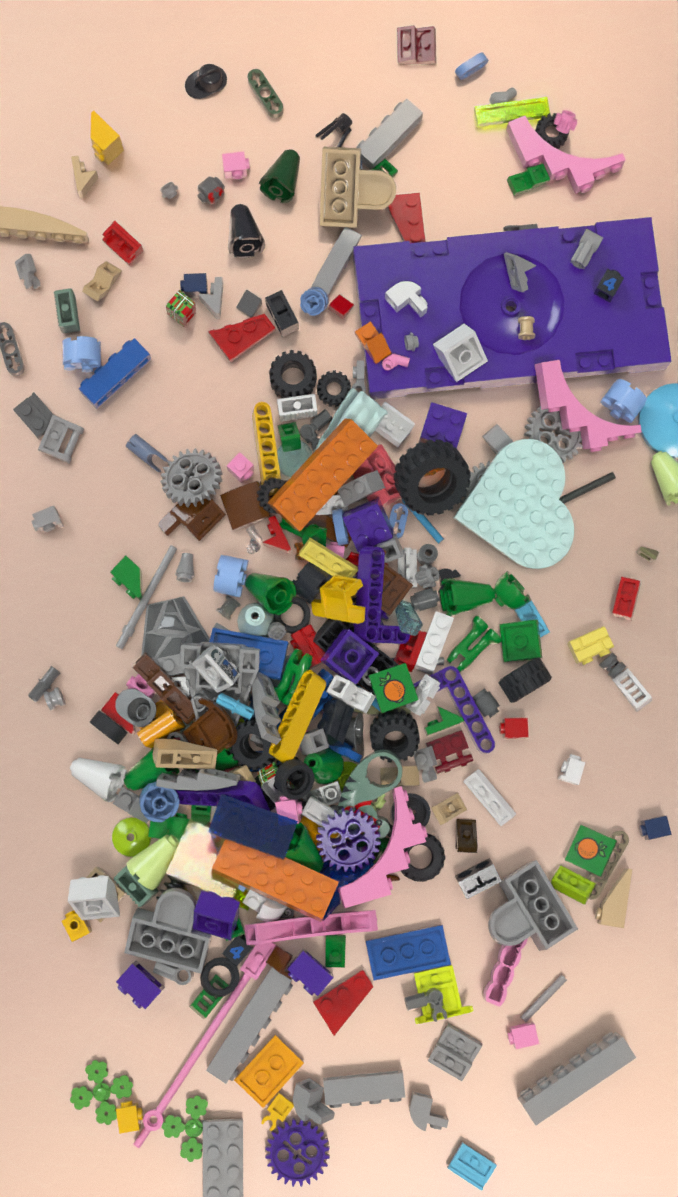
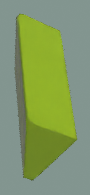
[551,866,596,905]

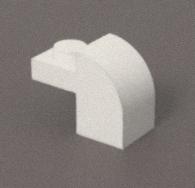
[385,281,428,317]
[326,675,375,713]
[242,890,287,922]

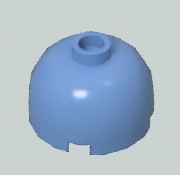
[139,781,179,822]

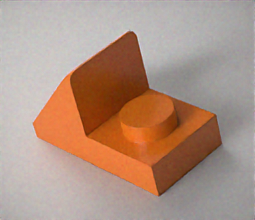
[355,321,392,364]

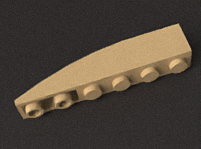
[0,206,89,244]

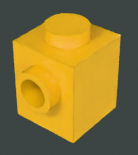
[61,910,92,942]
[116,1100,143,1134]

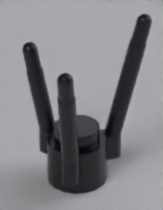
[315,113,353,147]

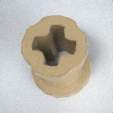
[518,316,535,340]

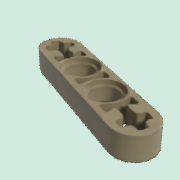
[587,831,629,900]

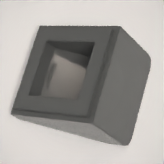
[236,290,262,318]

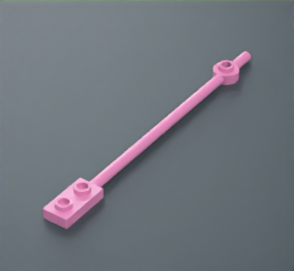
[133,942,276,1148]

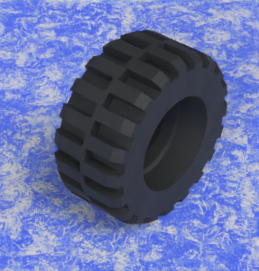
[394,439,471,516]

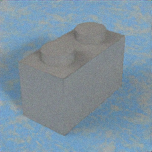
[338,470,385,506]

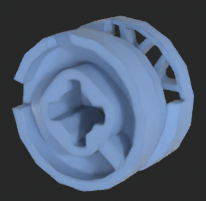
[300,287,329,316]

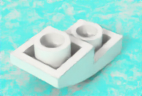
[304,781,342,806]

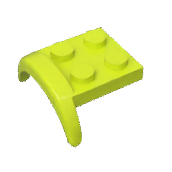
[414,965,474,1024]

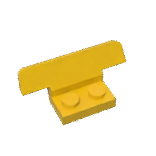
[311,575,365,624]

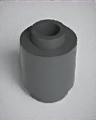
[417,544,438,566]
[410,588,440,611]
[472,688,500,718]

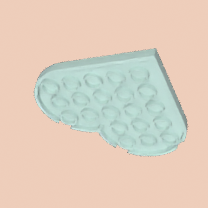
[453,439,574,569]

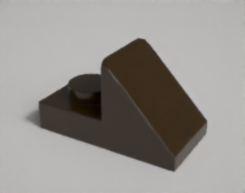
[455,819,478,853]

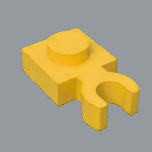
[261,1092,294,1131]

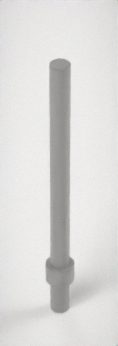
[116,545,177,649]

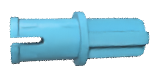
[216,693,254,721]

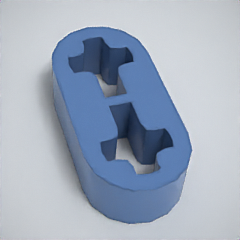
[455,52,489,80]
[389,503,408,539]
[332,508,349,546]

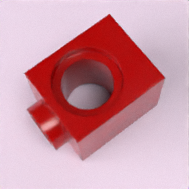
[499,718,529,739]

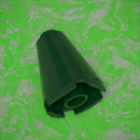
[259,149,300,203]

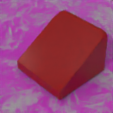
[328,294,354,320]

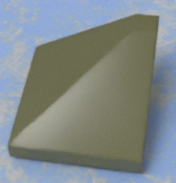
[636,546,659,562]

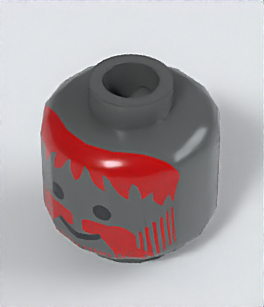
[197,176,225,205]

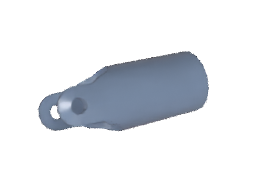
[126,434,168,472]

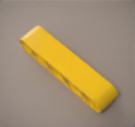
[252,402,281,496]
[269,670,326,763]

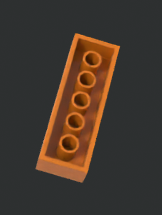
[268,418,378,531]
[212,832,339,922]

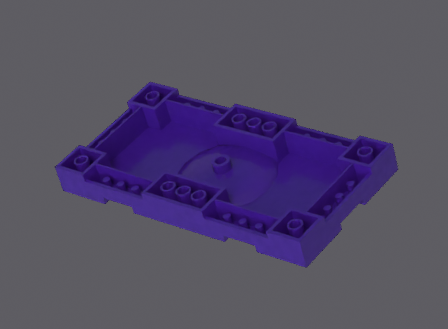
[353,217,672,400]

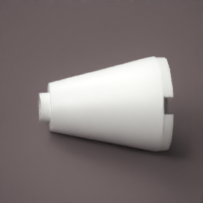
[70,758,127,803]

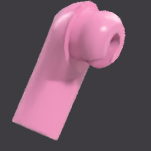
[382,354,410,371]

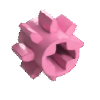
[554,110,578,134]

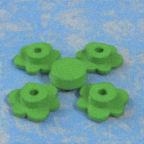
[70,1060,133,1125]
[162,1095,213,1162]

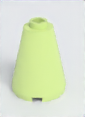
[651,451,678,505]
[126,835,180,890]

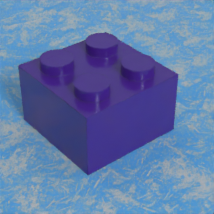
[419,402,467,449]
[342,498,394,552]
[320,629,379,685]
[193,891,240,941]
[287,948,334,996]
[116,960,165,1009]

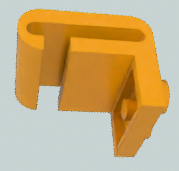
[137,700,185,748]

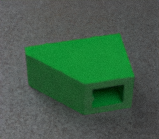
[110,555,143,600]

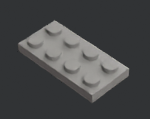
[202,1118,243,1197]

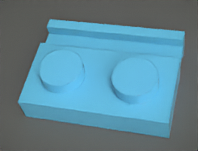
[447,1142,497,1191]

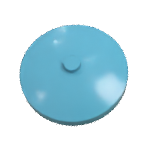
[638,383,678,458]

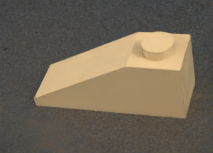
[153,739,217,769]
[595,868,632,928]

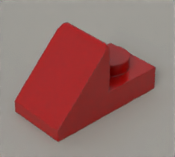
[262,515,292,554]

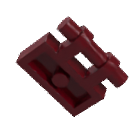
[425,730,474,774]

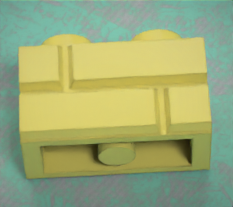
[567,626,614,665]

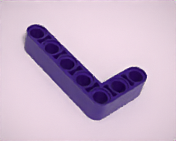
[354,546,410,644]
[413,666,495,754]
[174,781,273,838]

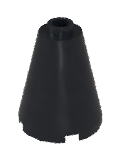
[228,204,265,259]

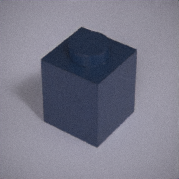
[180,273,208,298]
[639,816,672,840]

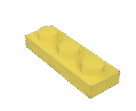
[299,538,358,578]

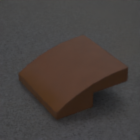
[220,481,271,530]

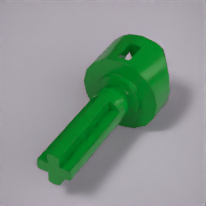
[279,518,327,547]

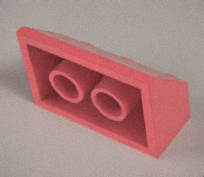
[352,444,401,507]

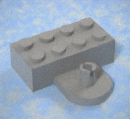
[488,860,578,951]
[124,888,212,974]

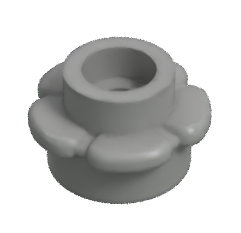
[160,182,178,199]
[404,333,419,351]
[268,622,286,640]

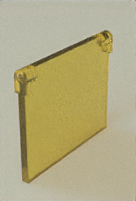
[166,820,239,898]

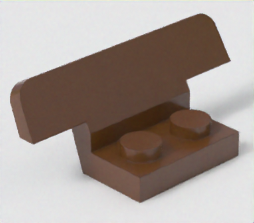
[159,482,226,541]

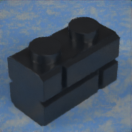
[317,699,354,746]

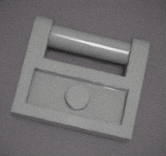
[38,415,84,464]

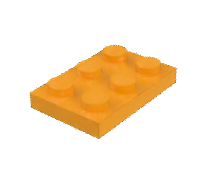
[234,1034,304,1108]

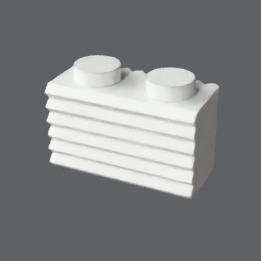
[277,394,317,422]

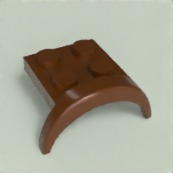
[351,549,413,616]
[183,698,238,755]

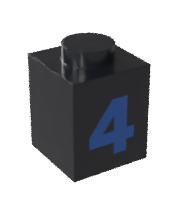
[594,269,624,303]
[222,934,253,966]

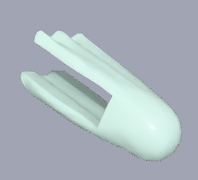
[313,388,388,453]

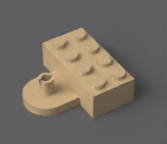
[320,146,396,228]

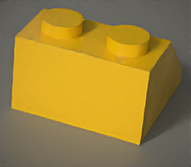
[90,110,124,165]

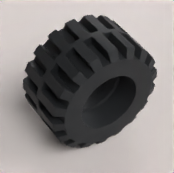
[269,350,317,398]
[499,657,552,703]
[370,709,420,763]
[229,717,277,770]
[401,833,446,882]

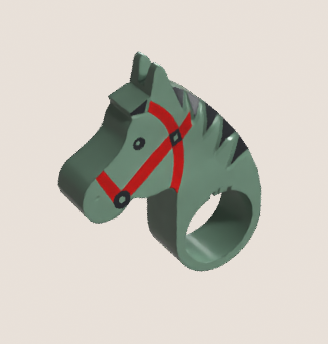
[337,750,403,838]

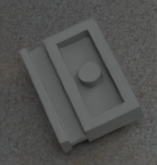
[13,392,54,439]

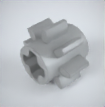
[416,564,440,588]

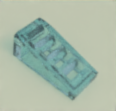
[395,600,423,636]

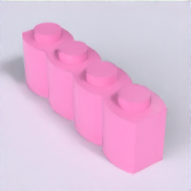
[483,938,528,1007]

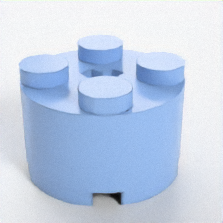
[62,336,101,373]
[600,379,647,423]
[213,555,249,597]

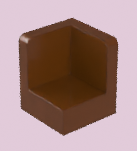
[266,945,293,979]

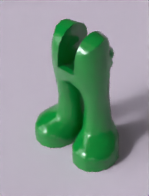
[446,615,503,672]
[274,649,313,705]

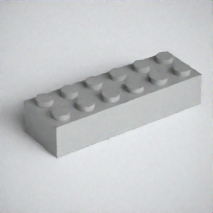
[518,1032,636,1126]

